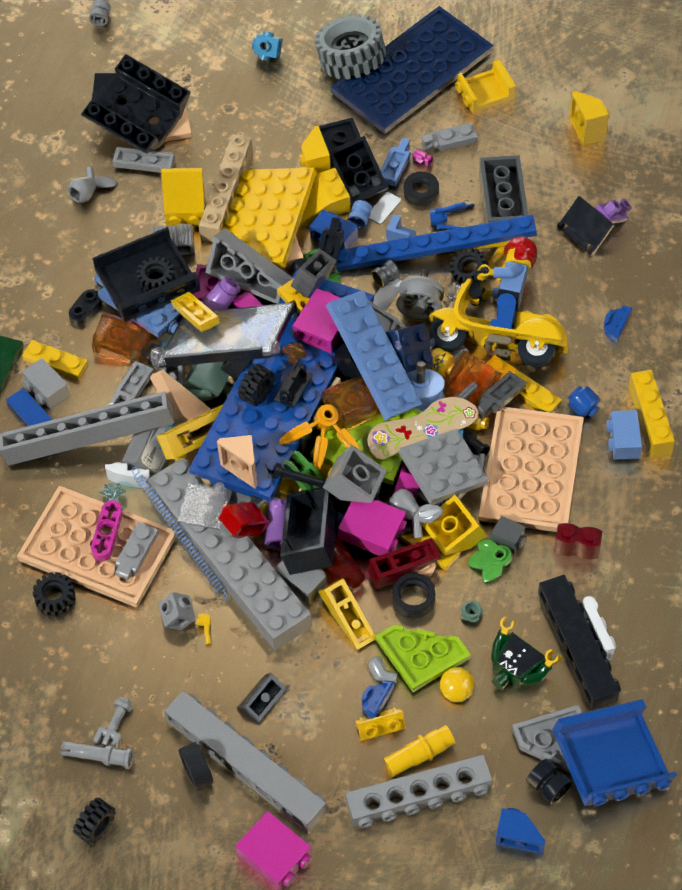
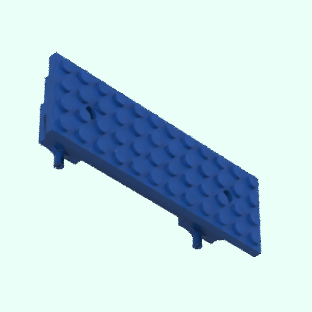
[189,270,374,502]

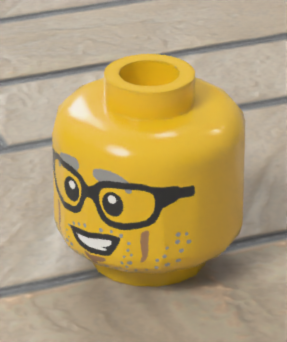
[425,348,456,378]

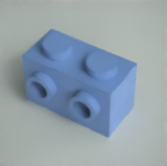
[606,410,642,460]

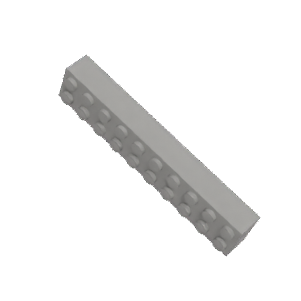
[147,458,312,651]

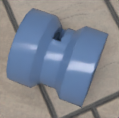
[348,200,372,229]

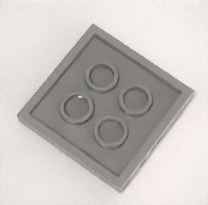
[399,429,489,504]

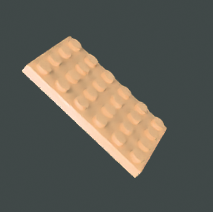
[478,407,584,532]
[17,486,177,608]

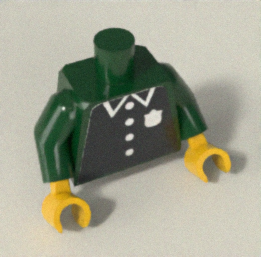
[491,616,562,690]

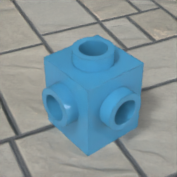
[252,31,283,60]

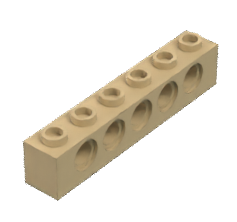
[199,134,253,243]

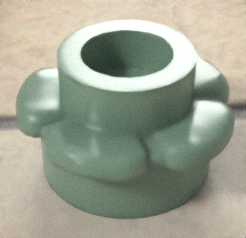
[461,601,483,623]

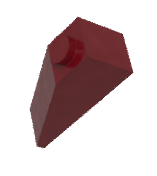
[367,538,441,590]

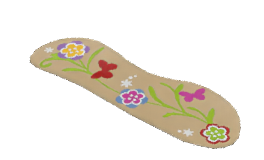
[368,397,478,459]

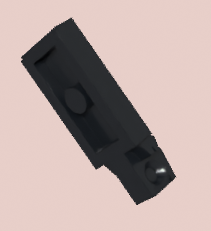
[318,217,344,273]

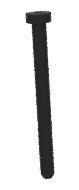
[272,462,377,500]

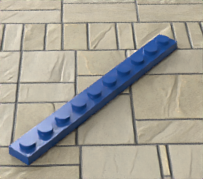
[336,215,537,272]

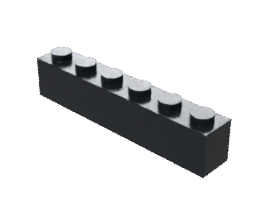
[538,574,621,710]

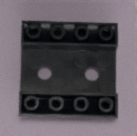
[81,54,191,154]

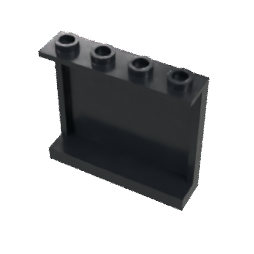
[92,227,201,322]

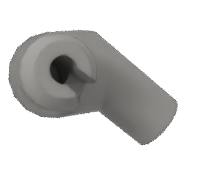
[369,656,398,684]

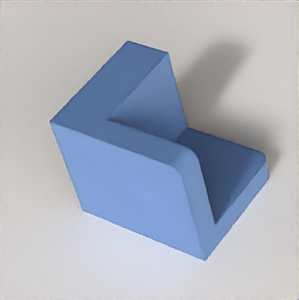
[386,214,416,241]

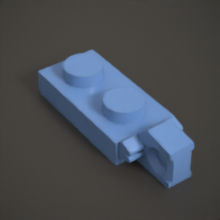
[380,138,411,187]

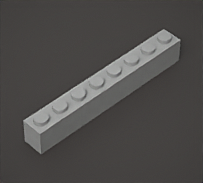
[0,391,175,466]
[164,691,327,833]

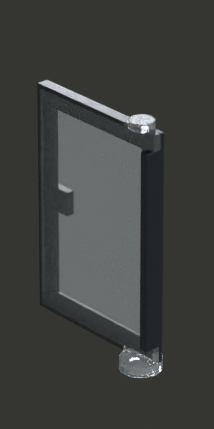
[151,303,296,369]

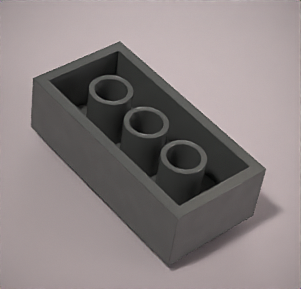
[479,155,528,223]

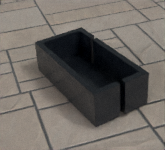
[280,486,338,575]

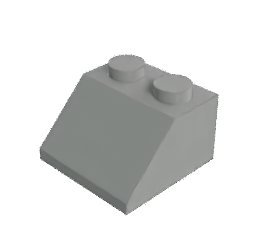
[323,444,387,503]

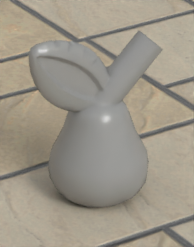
[68,166,118,203]
[388,489,443,538]

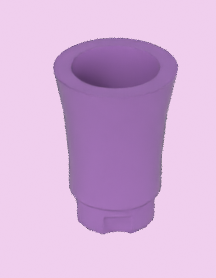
[201,276,240,322]
[264,499,287,550]

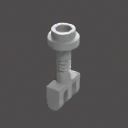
[93,697,132,748]

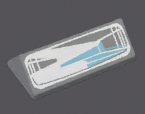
[122,423,180,477]

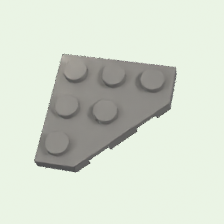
[512,705,582,773]

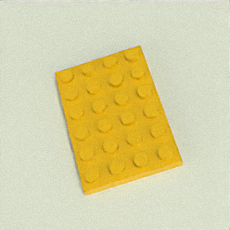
[223,168,317,267]

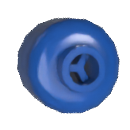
[568,386,600,417]

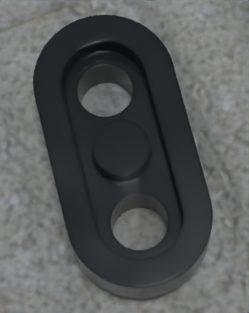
[69,289,102,326]

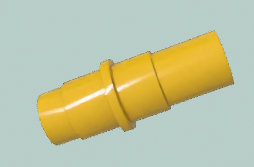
[383,725,456,777]

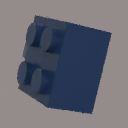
[385,323,436,373]

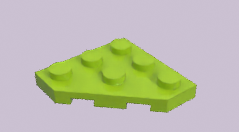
[375,624,471,692]

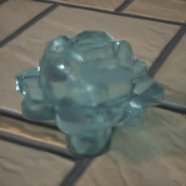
[99,482,126,501]

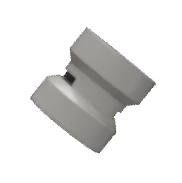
[89,0,111,26]

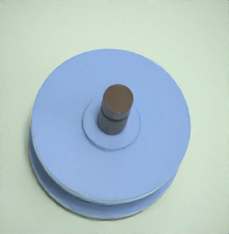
[407,361,444,412]

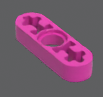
[91,500,123,562]

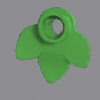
[468,540,512,582]

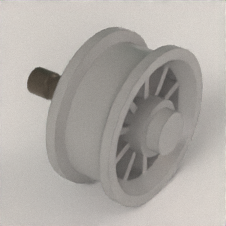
[396,269,445,320]

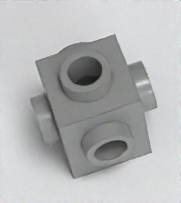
[158,592,196,630]

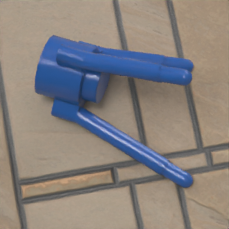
[430,202,475,230]

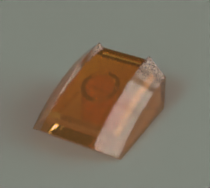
[92,313,151,364]
[442,350,503,409]
[321,378,381,430]

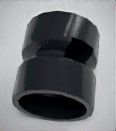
[526,758,572,805]

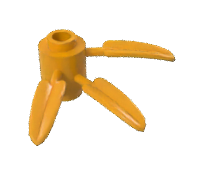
[279,405,361,471]

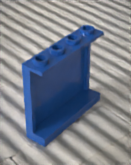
[552,699,677,806]

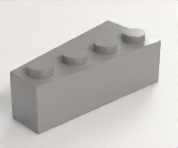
[205,229,292,304]

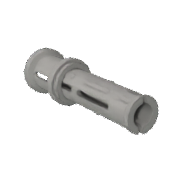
[60,741,134,769]

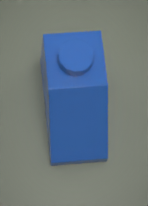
[495,808,545,854]

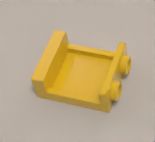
[455,59,516,113]

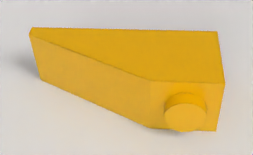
[318,578,375,650]

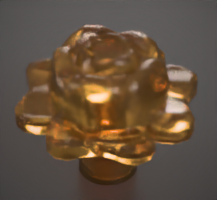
[282,342,307,365]

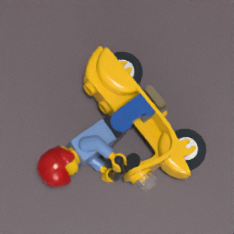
[429,236,568,367]

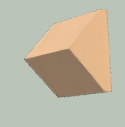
[217,435,258,489]

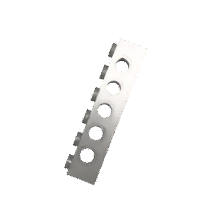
[345,755,492,828]

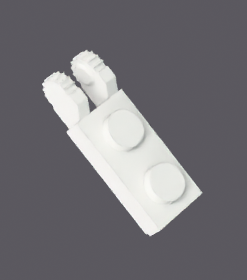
[582,596,616,660]

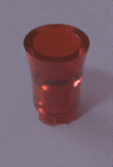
[326,540,366,590]

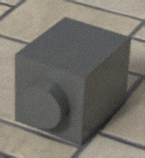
[491,516,527,555]

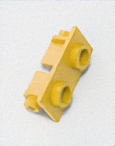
[355,707,406,741]

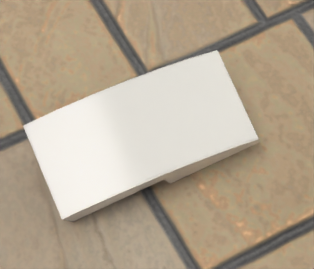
[105,462,151,488]

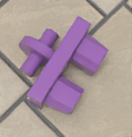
[595,199,632,224]

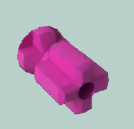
[412,149,434,167]

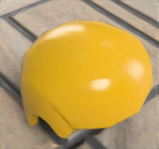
[440,667,475,702]

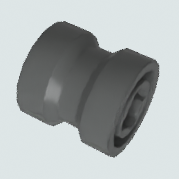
[371,260,400,288]

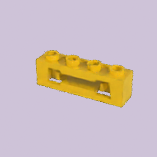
[156,404,224,462]

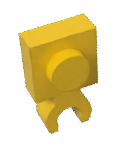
[277,279,310,314]

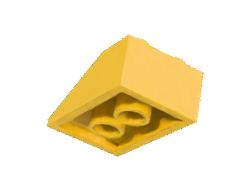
[161,168,207,226]
[299,168,351,229]

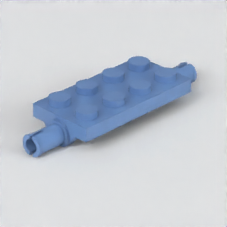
[94,274,193,343]

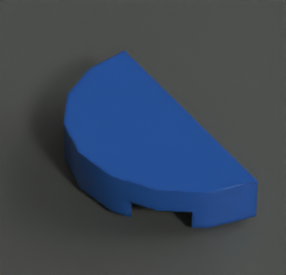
[604,306,633,343]
[361,681,395,719]

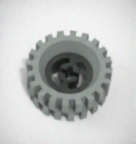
[315,14,386,79]

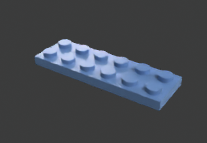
[326,290,422,421]

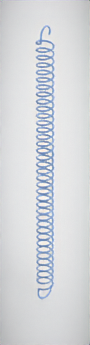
[132,467,228,599]

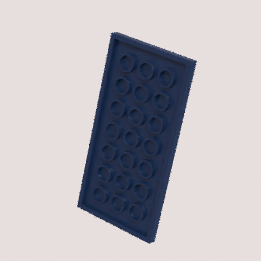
[331,6,494,134]

